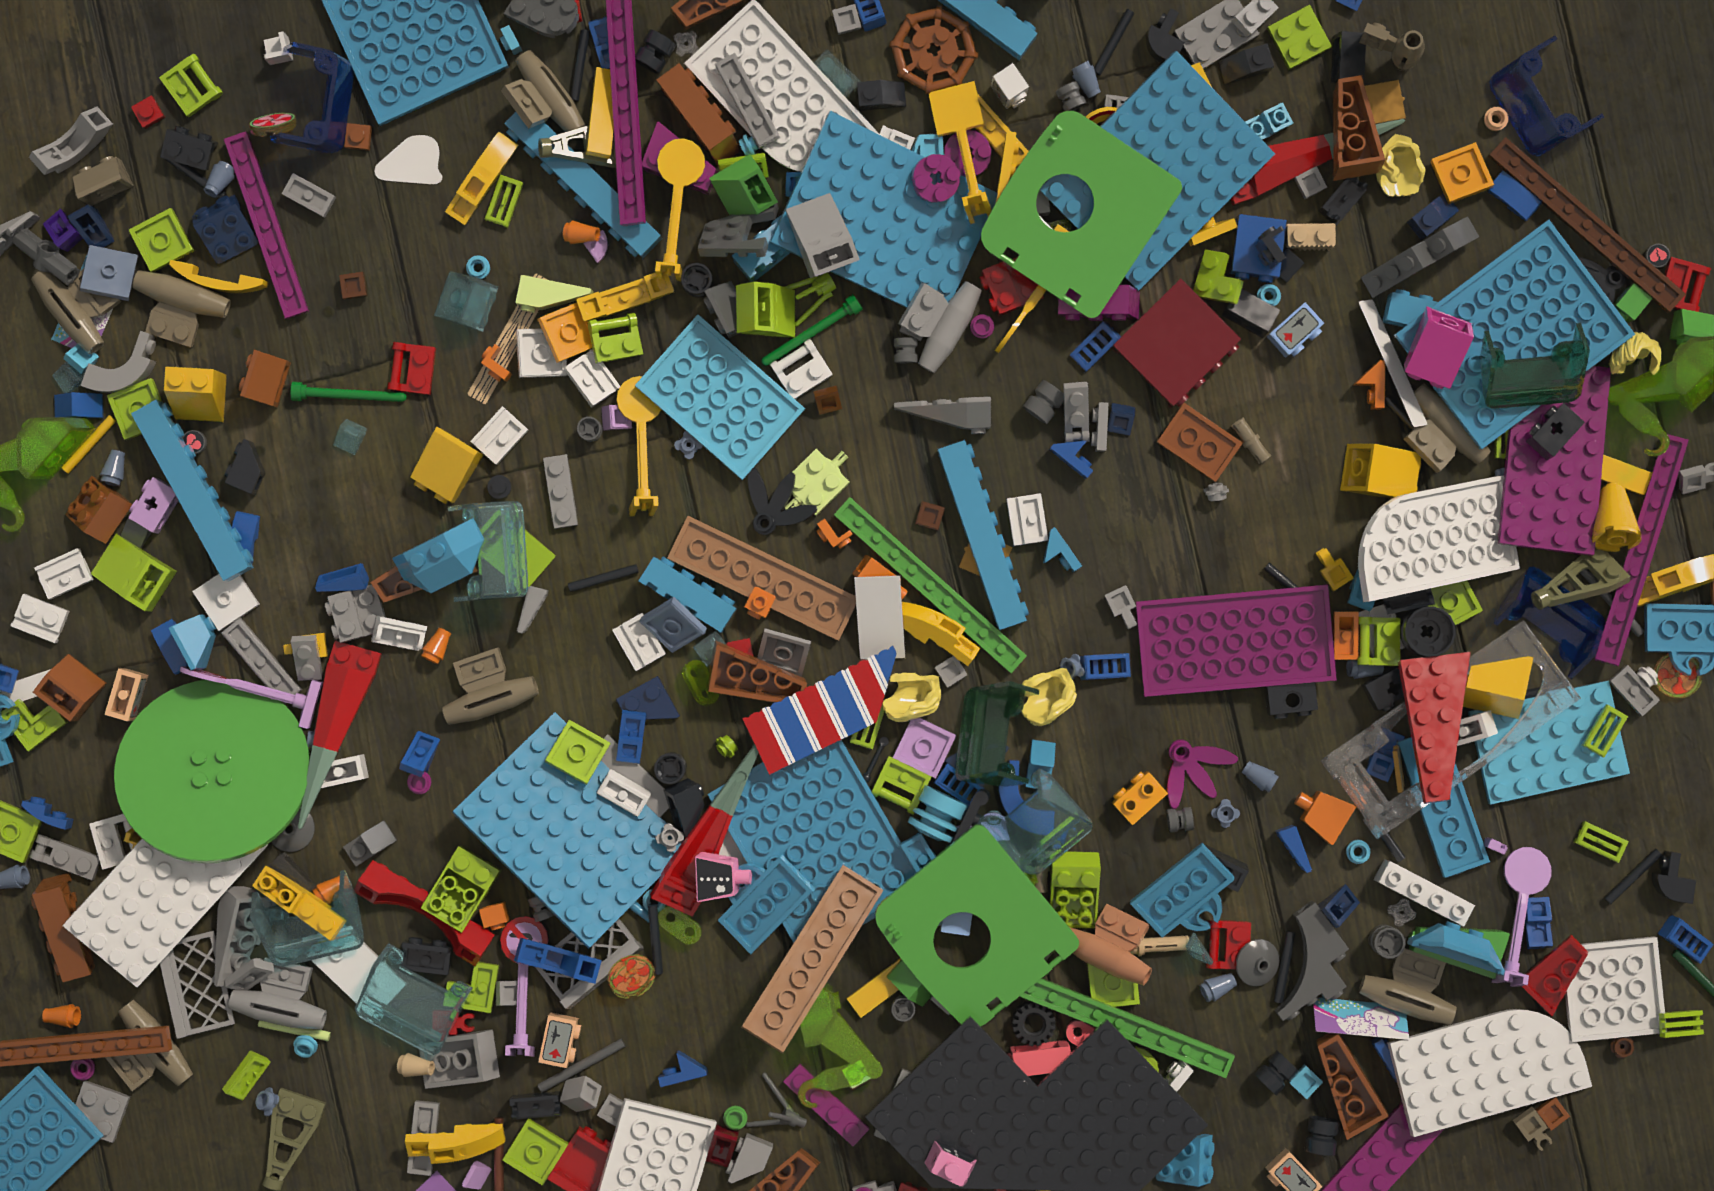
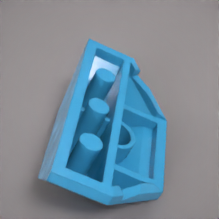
[392,518,484,593]
[1407,921,1505,976]

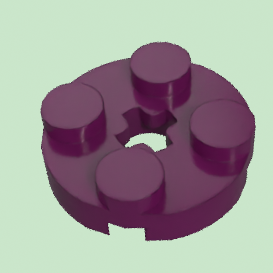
[944,129,991,177]
[911,154,960,203]

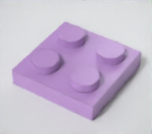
[893,718,956,778]

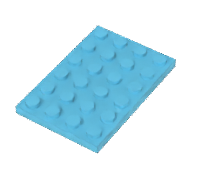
[635,315,805,480]
[1468,681,1630,805]

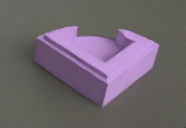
[583,230,608,263]
[1484,837,1508,855]

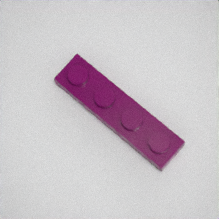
[783,1063,869,1146]

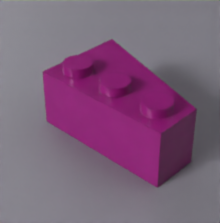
[642,121,717,195]
[1058,285,1140,321]

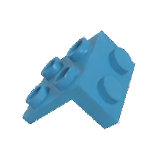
[1155,1134,1214,1187]

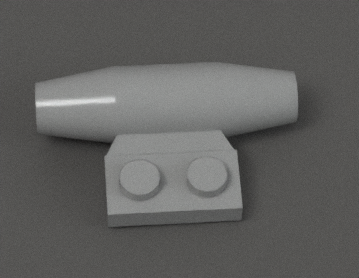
[898,281,982,373]
[228,957,327,1030]

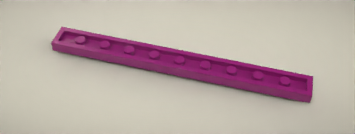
[606,0,646,226]
[1595,434,1689,667]

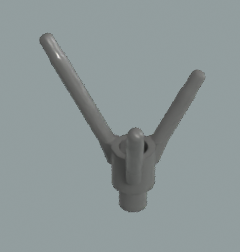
[746,1073,807,1128]

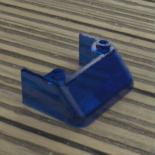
[1490,36,1604,156]
[270,42,354,153]
[1494,567,1606,680]

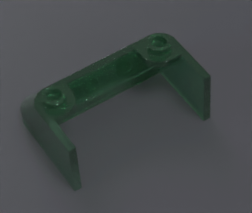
[1480,323,1590,409]
[955,681,1039,787]

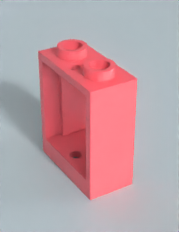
[1007,1040,1071,1076]

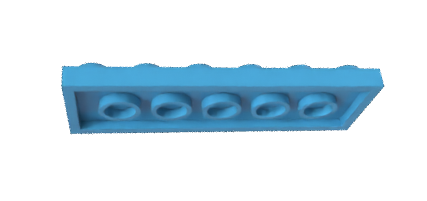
[1396,737,1490,878]

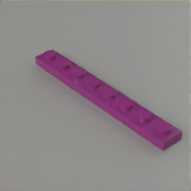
[224,131,309,319]

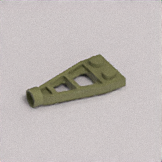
[538,126,616,168]
[1531,548,1631,610]
[262,1088,326,1191]

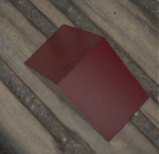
[706,1125,739,1168]

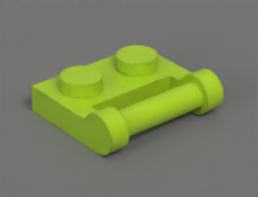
[159,54,223,117]
[588,313,643,363]
[1357,617,1400,666]
[871,756,932,815]

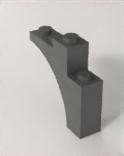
[1361,216,1479,298]
[1274,900,1349,1021]

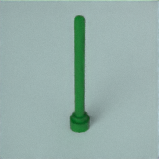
[762,294,863,366]
[291,382,407,402]

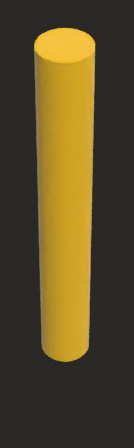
[61,415,116,474]

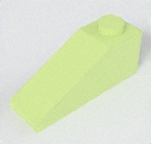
[516,275,593,313]

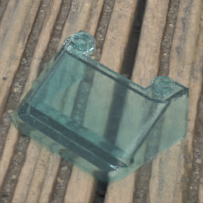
[978,768,1093,874]
[355,943,473,1055]

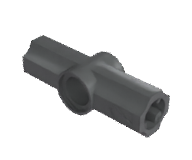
[13,228,80,285]

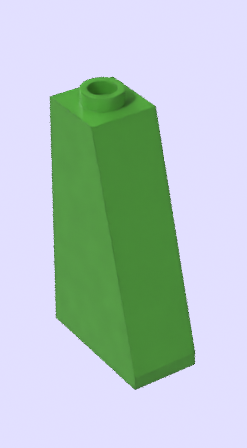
[1408,926,1510,979]

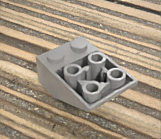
[785,193,860,278]

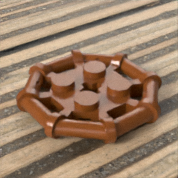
[889,5,978,94]

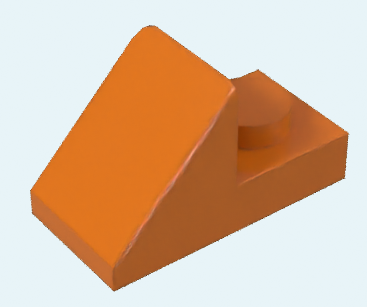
[1353,360,1385,410]
[1331,611,1359,660]

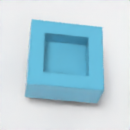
[500,25,522,55]
[63,344,99,374]
[1288,1064,1323,1099]

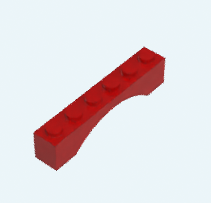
[353,860,495,967]

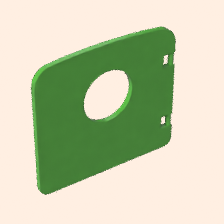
[981,111,1182,318]
[875,824,1079,1026]

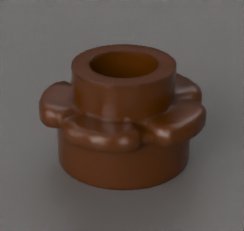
[1610,1037,1634,1058]

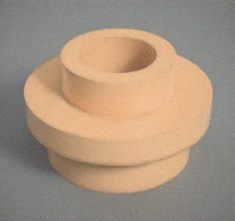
[1484,107,1508,131]

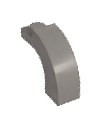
[29,106,113,175]
[81,331,156,393]

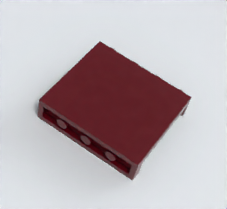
[1111,278,1241,408]

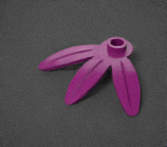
[1167,739,1238,809]

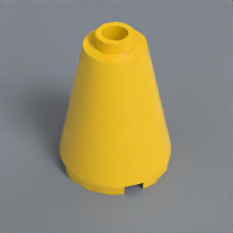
[1592,483,1641,552]

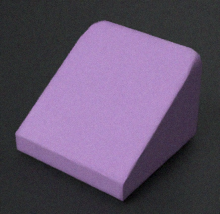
[602,405,632,430]
[462,1161,491,1189]

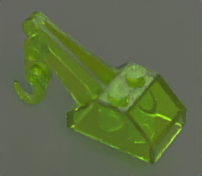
[1607,336,1714,456]
[0,417,96,532]
[798,983,883,1108]

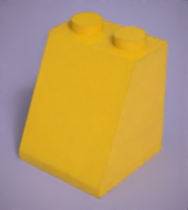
[164,367,227,422]
[410,427,484,504]
[1340,444,1421,499]
[1463,656,1533,719]

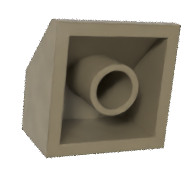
[73,156,134,206]

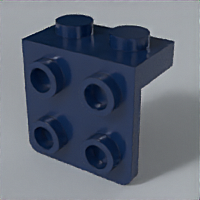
[192,195,258,263]

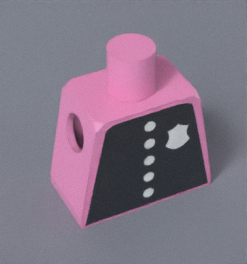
[695,852,752,902]
[924,1141,977,1187]

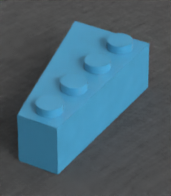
[732,215,791,282]
[639,557,737,633]

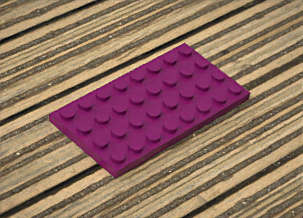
[1498,366,1611,556]
[1136,585,1336,697]

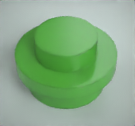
[723,1106,747,1130]

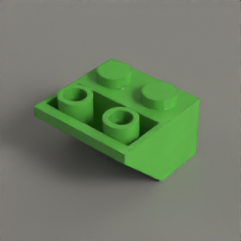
[709,154,778,215]
[1670,309,1714,351]

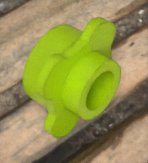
[716,735,738,758]

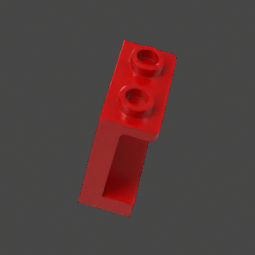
[547,1126,612,1191]

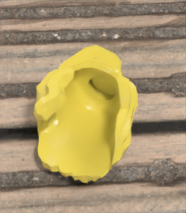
[1376,134,1425,197]
[1609,332,1661,375]
[1021,668,1077,726]
[882,673,941,722]

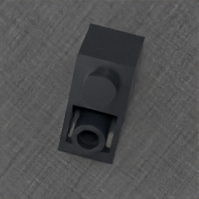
[225,439,265,495]

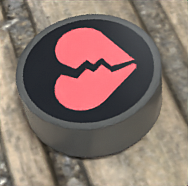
[1644,244,1670,268]
[182,430,207,454]

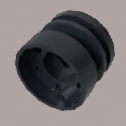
[1400,606,1456,657]

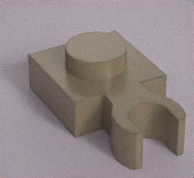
[1513,1107,1552,1151]

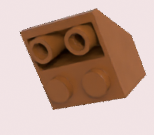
[239,350,291,408]
[65,475,132,544]
[33,654,107,722]

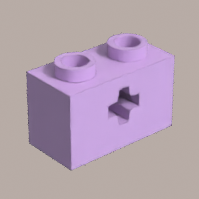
[129,477,179,534]

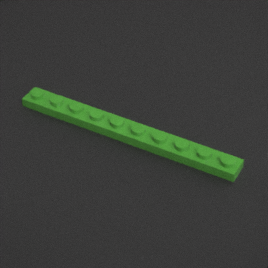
[834,497,1027,673]
[1020,978,1235,1078]

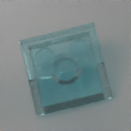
[434,271,498,332]

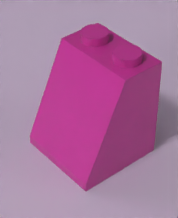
[1404,306,1474,389]

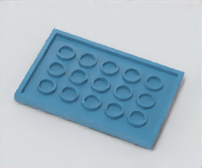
[0,1066,104,1191]

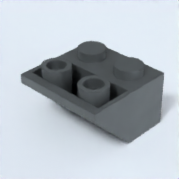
[703,281,739,339]

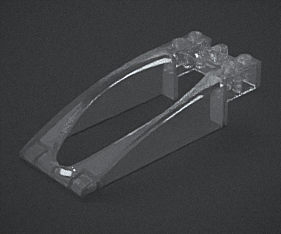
[1321,620,1581,839]

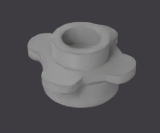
[1204,483,1229,501]
[655,823,684,852]

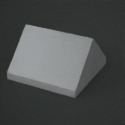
[757,628,811,677]

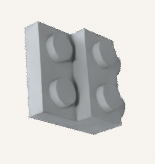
[325,585,386,643]

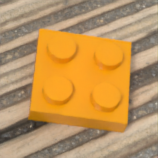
[1430,142,1494,204]
[537,303,592,363]

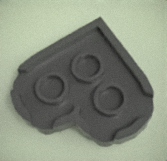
[504,0,579,38]

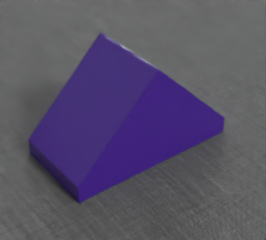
[43,208,83,252]

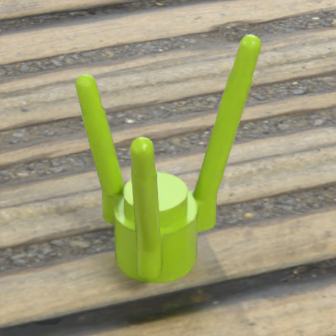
[785,273,836,326]

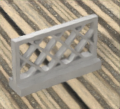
[535,919,644,1009]
[160,931,235,1039]

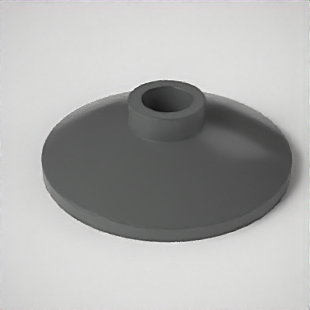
[271,806,315,852]
[1236,939,1279,986]

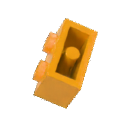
[1111,771,1168,825]

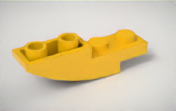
[445,132,519,225]
[1637,554,1714,607]
[902,602,980,666]
[252,866,347,941]
[405,1123,505,1164]

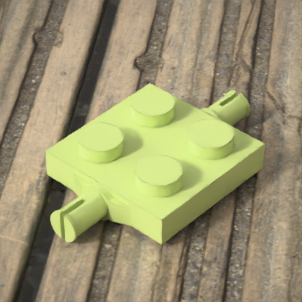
[784,449,850,516]

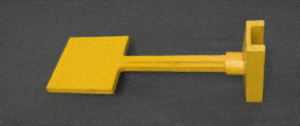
[929,81,992,224]

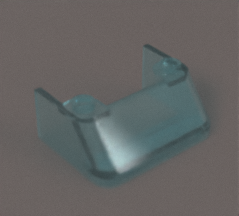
[448,501,528,602]
[250,870,364,967]

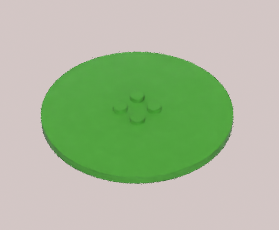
[114,680,310,863]

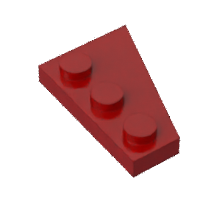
[1522,935,1588,1016]

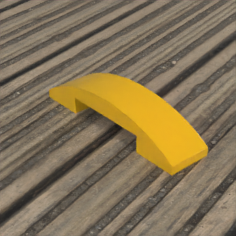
[169,260,268,293]
[576,272,674,322]

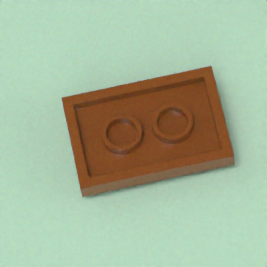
[1156,403,1242,482]

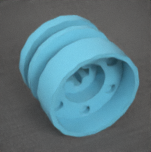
[908,785,969,843]

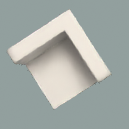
[264,32,293,65]

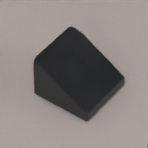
[1280,248,1304,283]

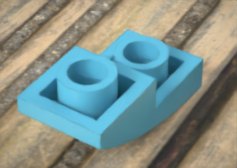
[1245,102,1293,140]

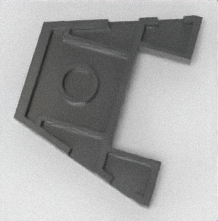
[698,203,779,257]

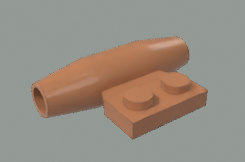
[1070,904,1152,986]

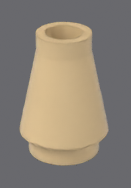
[397,1053,435,1077]

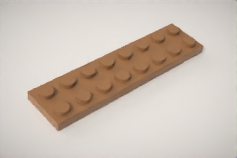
[667,516,856,641]
[741,865,883,1054]

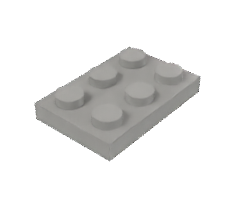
[1173,0,1259,70]

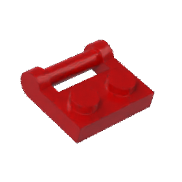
[1656,257,1711,312]
[387,342,436,395]
[1206,920,1251,969]

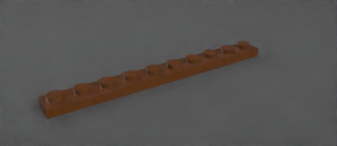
[1488,137,1686,313]

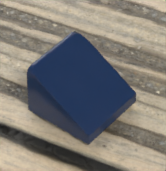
[1107,403,1135,435]

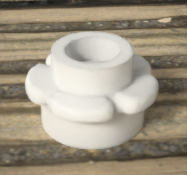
[1637,667,1658,688]

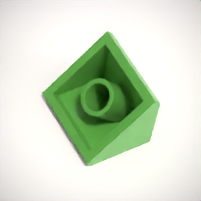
[887,959,932,1007]

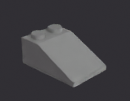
[418,1029,500,1089]

